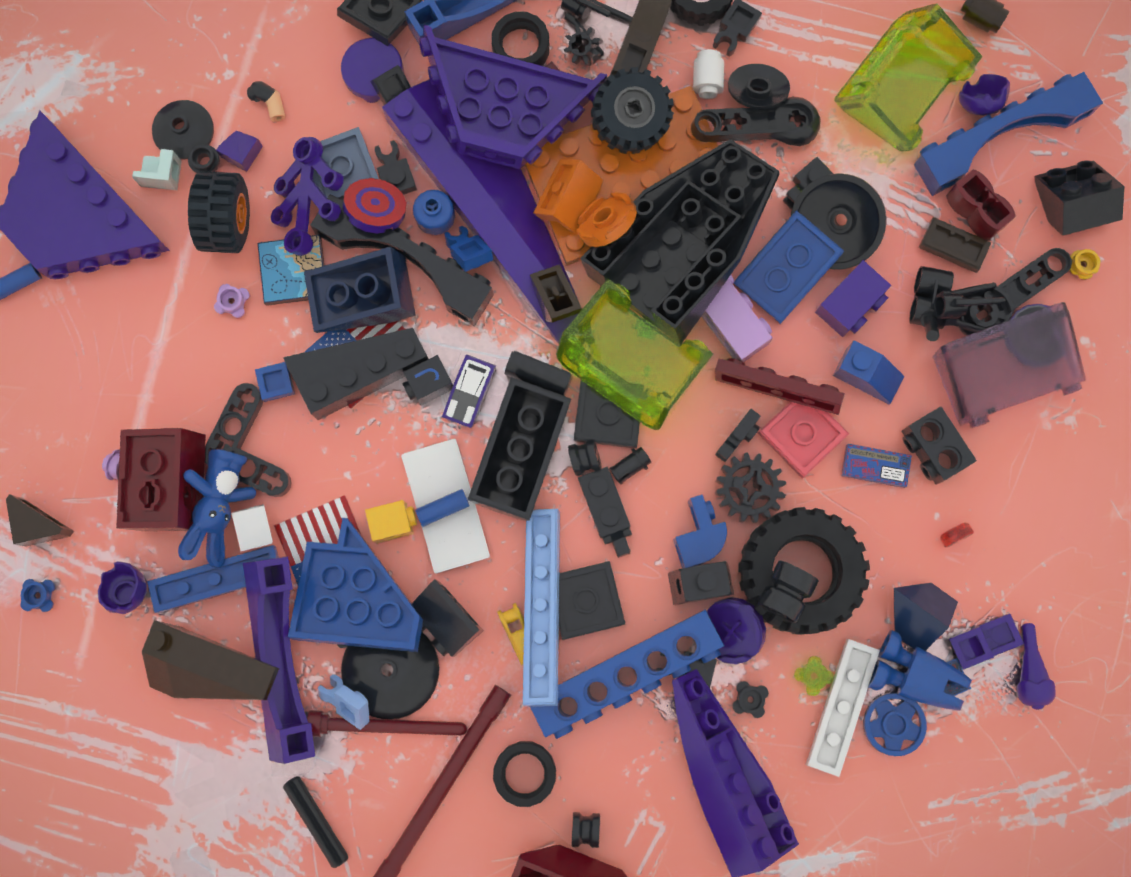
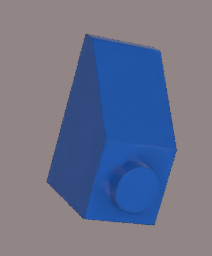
[833,340,904,405]

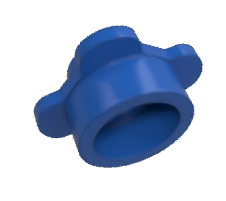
[20,579,55,612]

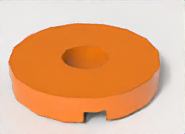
[576,192,637,247]

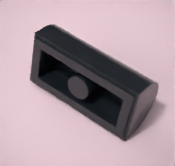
[505,350,573,396]

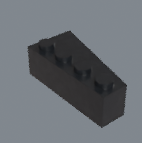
[283,328,429,420]

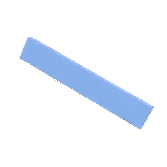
[523,508,560,706]

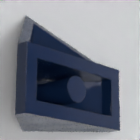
[894,583,958,651]

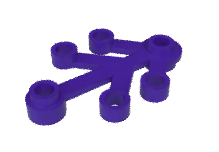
[271,137,344,256]

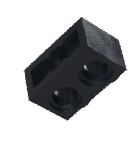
[901,406,977,485]

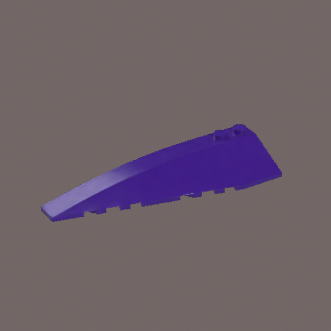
[382,79,596,360]

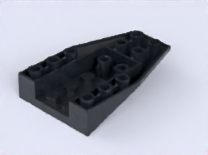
[580,139,780,345]

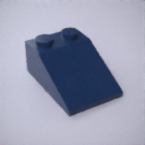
[304,247,416,333]

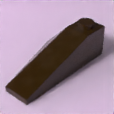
[142,620,279,700]

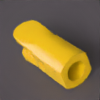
[497,603,524,665]

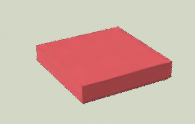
[758,402,849,479]

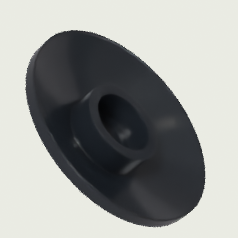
[728,64,790,109]
[152,100,214,159]

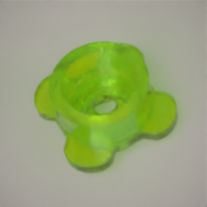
[794,656,834,696]

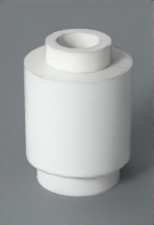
[693,49,724,99]

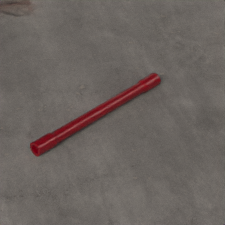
[373,685,511,877]

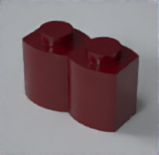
[946,169,1016,241]

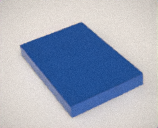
[734,210,844,324]

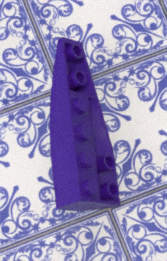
[672,669,799,877]

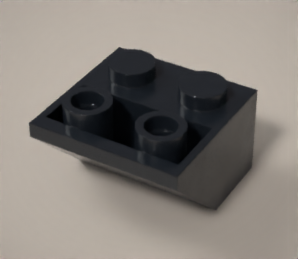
[1035,160,1125,236]

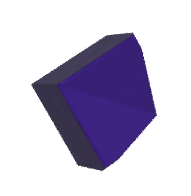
[216,131,263,172]

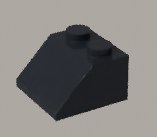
[412,579,484,657]

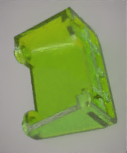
[834,3,983,151]
[556,279,714,430]

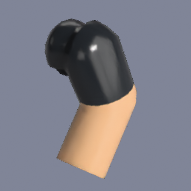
[247,81,286,122]

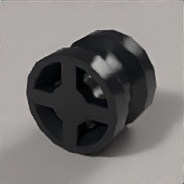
[568,439,602,476]
[572,812,600,848]

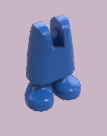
[868,630,972,711]

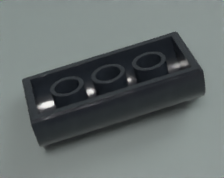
[467,377,571,521]

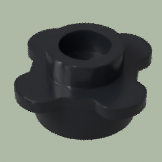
[732,681,769,718]

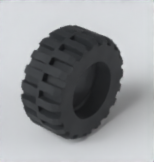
[738,507,870,635]

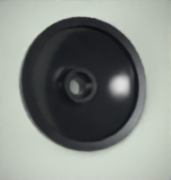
[791,173,887,269]
[341,631,439,719]

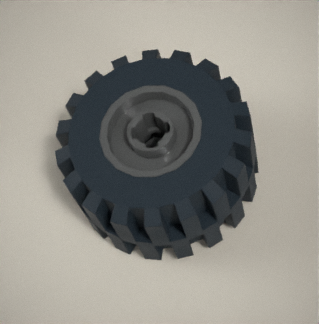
[591,67,674,154]

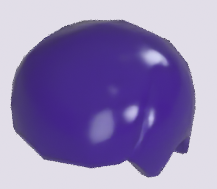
[959,74,1010,116]
[98,561,147,614]

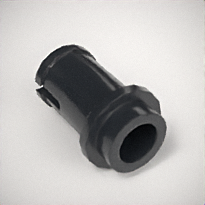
[609,447,652,485]

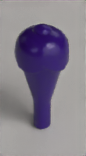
[1016,623,1056,710]

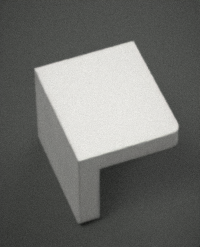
[231,504,273,551]

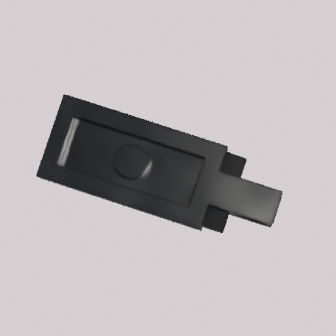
[578,466,632,558]

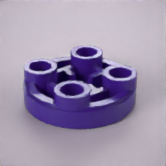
[341,38,404,103]

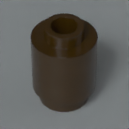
[960,0,1010,33]

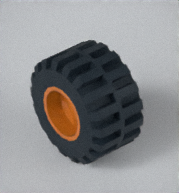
[188,171,250,253]

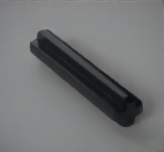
[283,776,348,868]

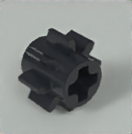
[564,26,603,66]

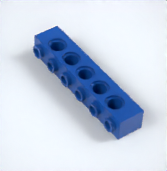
[530,609,724,739]

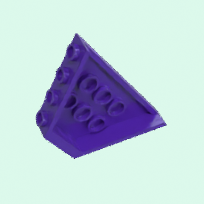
[419,25,607,169]
[0,110,170,280]

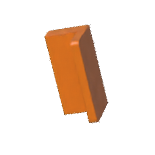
[533,158,603,233]

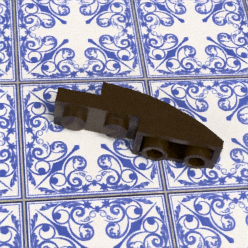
[610,0,672,76]

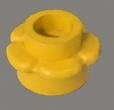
[1069,249,1100,280]

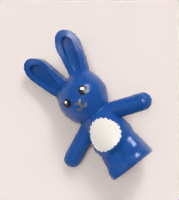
[178,449,257,568]

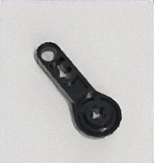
[691,96,821,146]
[958,248,1072,341]

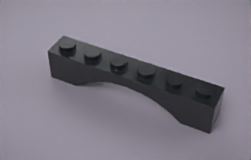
[310,194,494,327]

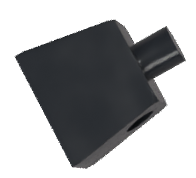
[668,561,734,605]

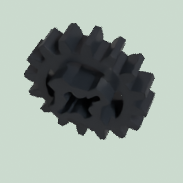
[715,453,786,523]

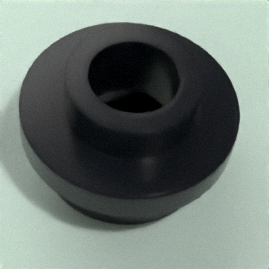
[188,144,220,174]

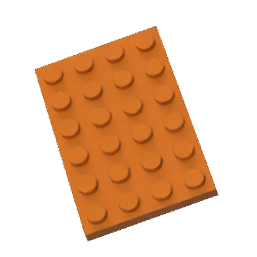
[525,85,718,266]

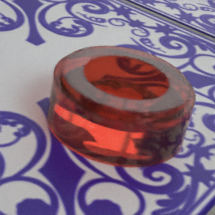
[940,522,974,548]

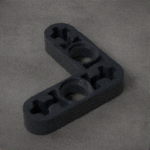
[205,383,292,497]

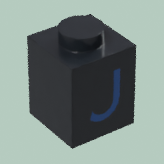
[402,355,453,406]

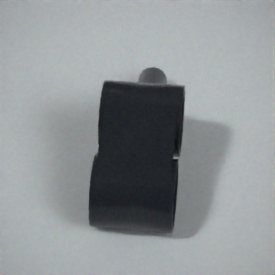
[909,266,954,341]

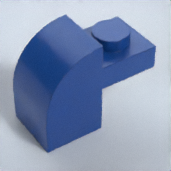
[673,494,727,568]

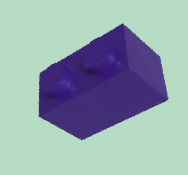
[815,260,892,337]

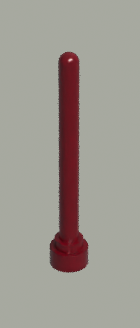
[307,710,467,737]

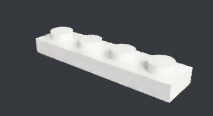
[805,639,880,777]

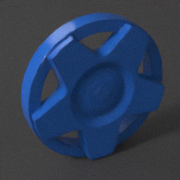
[863,693,927,756]

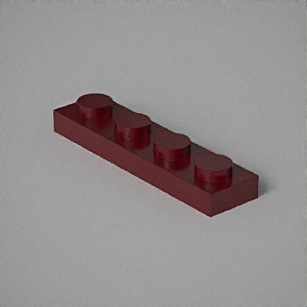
[715,358,845,415]

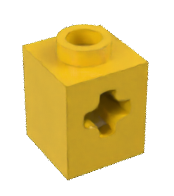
[365,500,417,544]

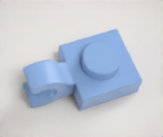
[318,674,369,730]

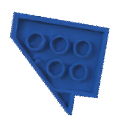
[288,518,423,652]

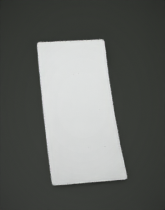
[401,439,490,574]

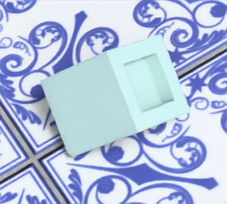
[132,149,182,190]

